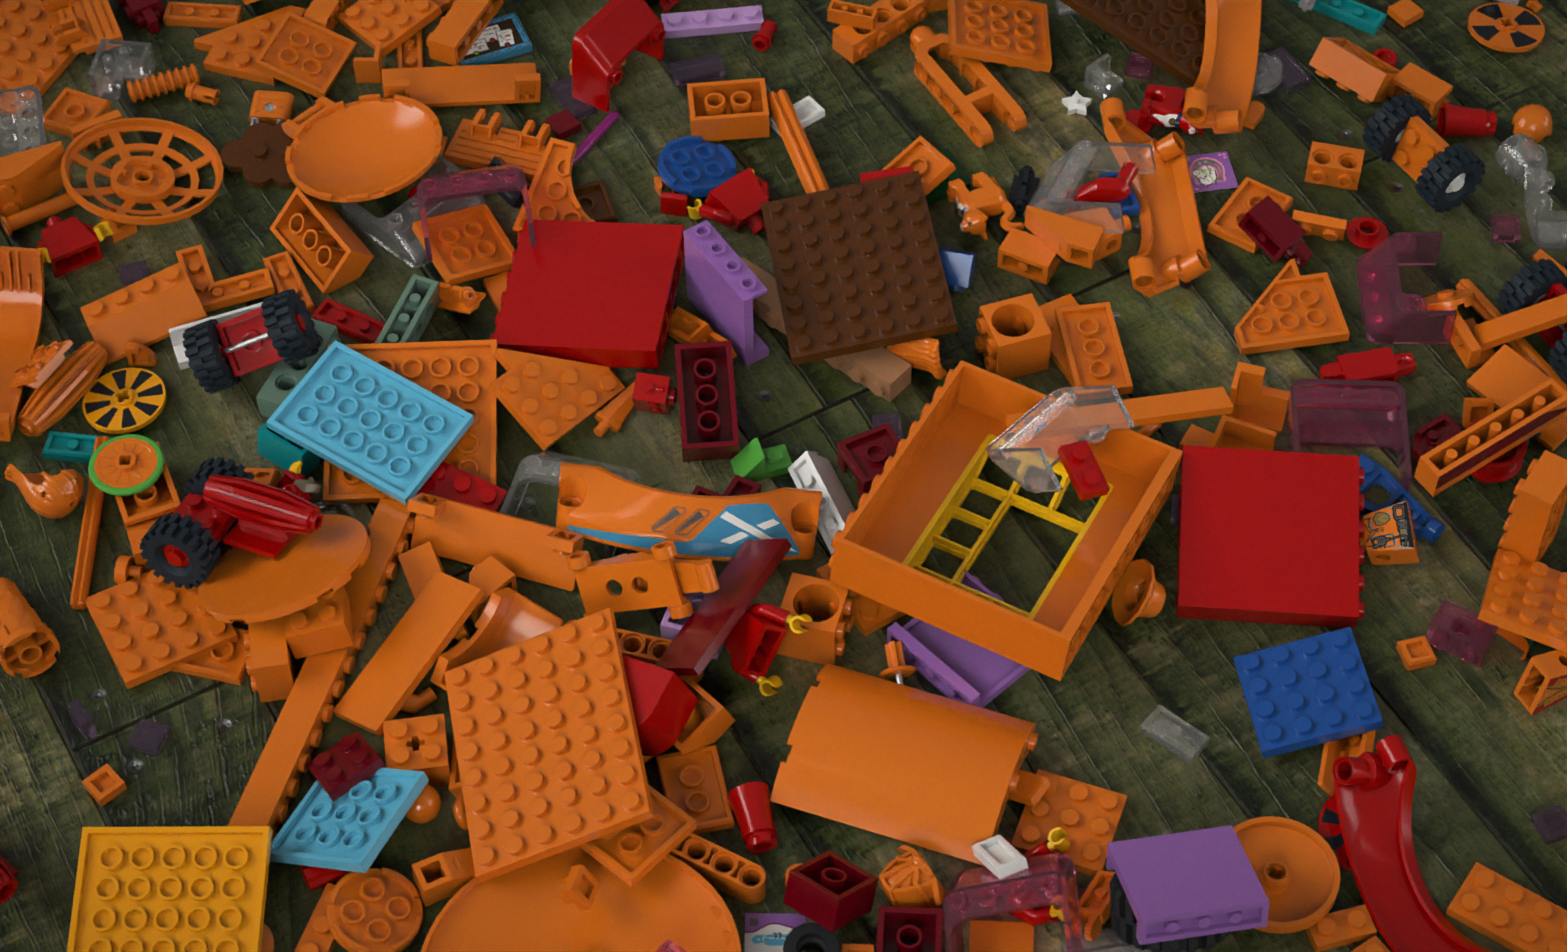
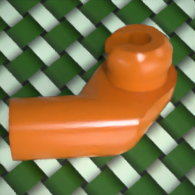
[400,687,437,714]

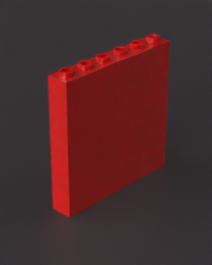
[490,219,685,369]
[1176,445,1364,629]

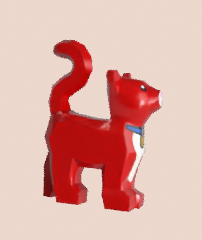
[1138,84,1204,135]

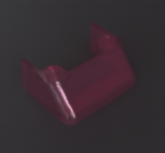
[1355,232,1456,344]

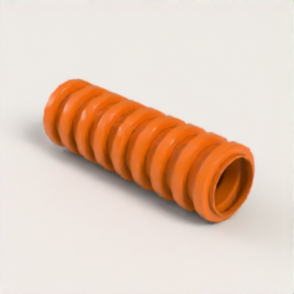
[126,63,200,103]

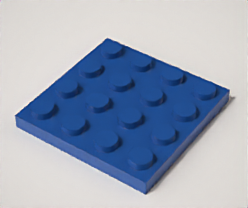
[1233,627,1384,759]

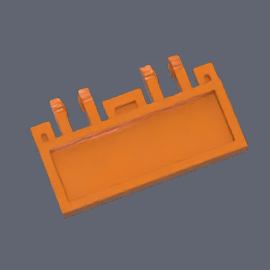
[41,0,124,55]
[444,108,551,182]

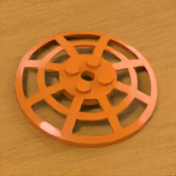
[61,117,224,226]

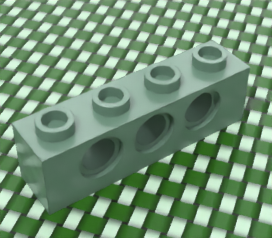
[375,274,440,343]
[256,318,341,418]

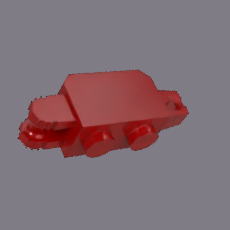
[1317,347,1416,398]

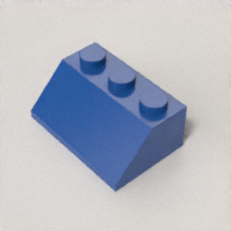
[938,247,978,292]

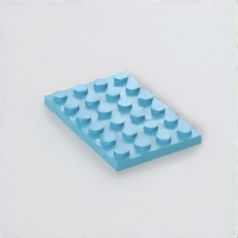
[266,340,474,505]

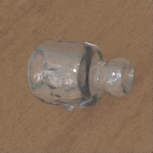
[1495,134,1555,194]

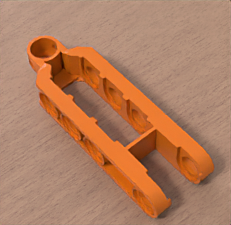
[910,26,1027,148]

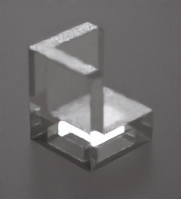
[1084,53,1123,99]

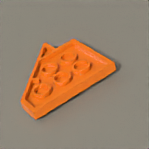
[193,5,307,86]
[1234,259,1350,355]
[488,348,626,451]

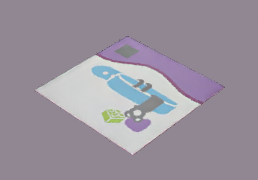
[744,913,805,952]

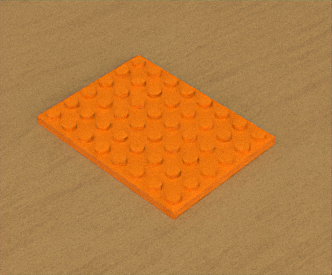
[444,608,655,882]

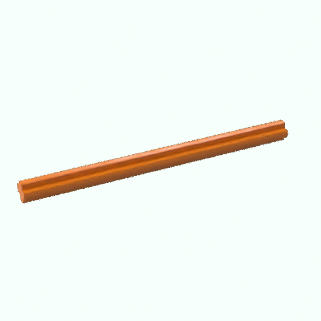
[767,89,830,194]

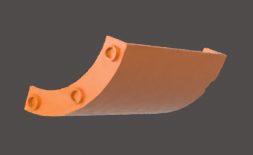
[770,663,1039,866]

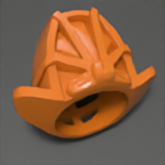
[879,845,947,908]

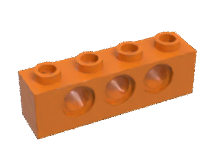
[832,0,928,64]

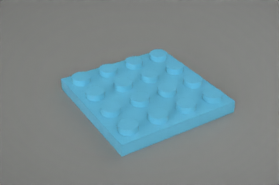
[270,768,429,873]

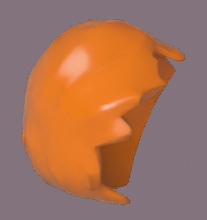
[1511,103,1553,143]

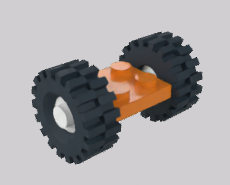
[1363,93,1486,213]

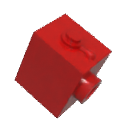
[632,372,677,415]

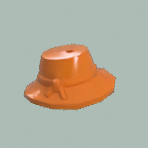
[1111,559,1166,626]

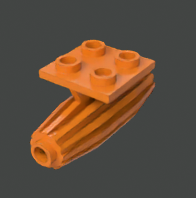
[9,339,109,437]

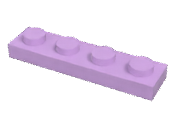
[661,5,764,39]

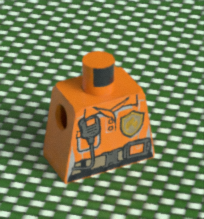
[1359,501,1420,565]

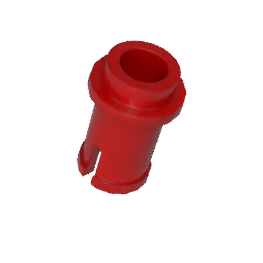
[752,20,777,51]

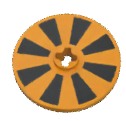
[82,367,167,434]

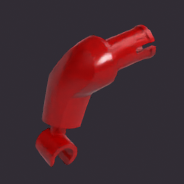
[1065,162,1139,212]

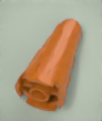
[0,577,60,678]

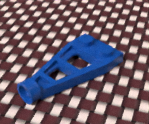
[1359,454,1445,543]

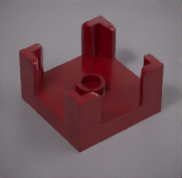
[837,423,900,498]

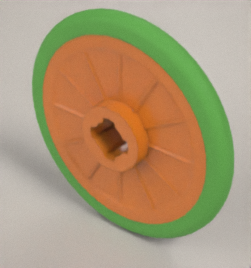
[88,434,165,496]

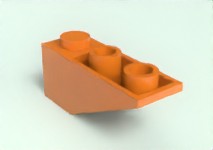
[1024,205,1104,269]
[412,848,475,907]

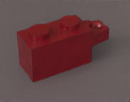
[115,0,164,34]
[1238,195,1313,268]

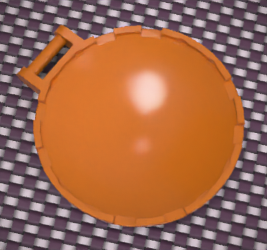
[281,94,443,203]

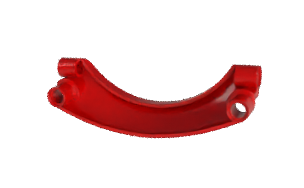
[1332,734,1494,952]

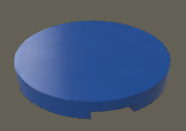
[657,136,737,197]

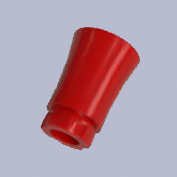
[1437,102,1497,139]
[727,782,777,855]

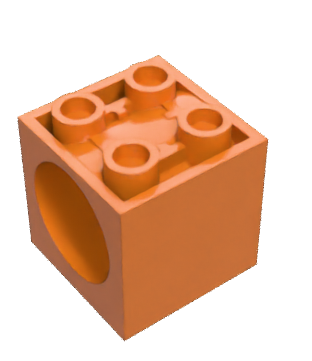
[974,293,1052,380]
[777,572,854,665]

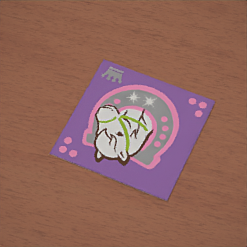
[1187,151,1239,193]

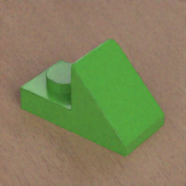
[730,438,792,482]

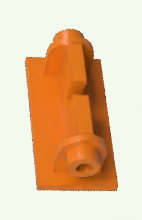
[438,281,486,315]

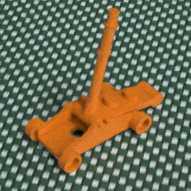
[566,540,720,619]

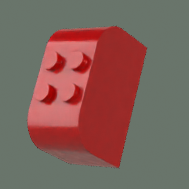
[622,655,699,756]

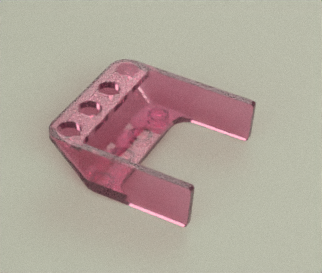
[943,853,1083,952]

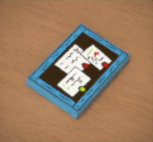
[458,13,533,66]

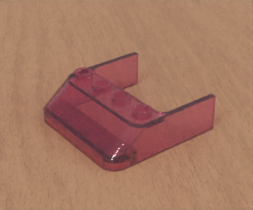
[417,164,536,261]
[1288,379,1412,491]

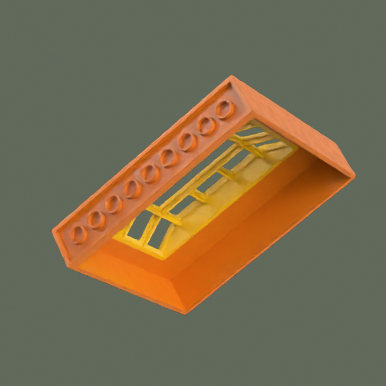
[828,360,1183,681]

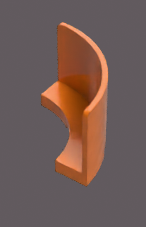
[430,587,563,691]

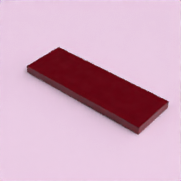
[655,538,792,676]

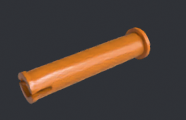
[0,192,79,236]

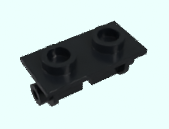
[1009,166,1040,217]

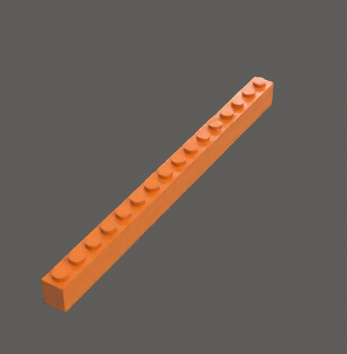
[228,498,416,841]

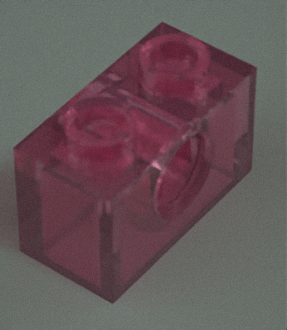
[1426,599,1499,667]

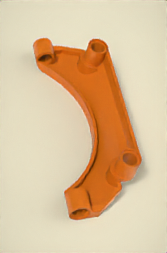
[1100,97,1211,298]

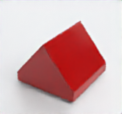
[660,192,691,217]

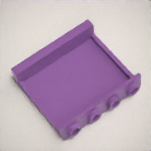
[683,220,769,367]
[887,570,1031,708]
[1106,825,1269,945]

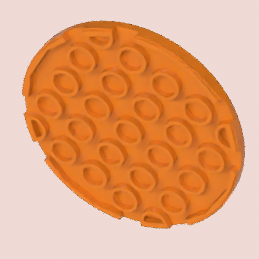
[198,514,371,624]

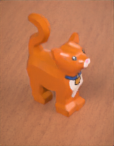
[946,171,1024,241]

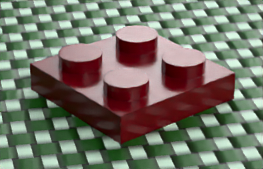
[306,730,386,802]

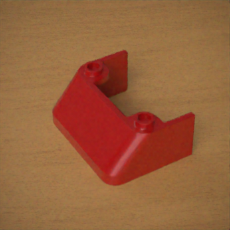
[572,0,666,112]

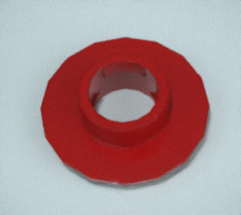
[1345,217,1389,250]

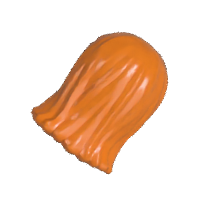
[885,337,947,380]
[4,463,84,519]

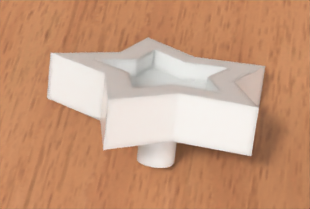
[1061,91,1092,116]

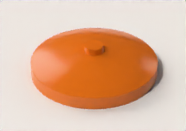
[1233,816,1340,934]

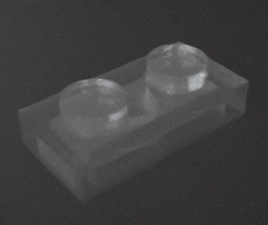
[1141,704,1210,764]

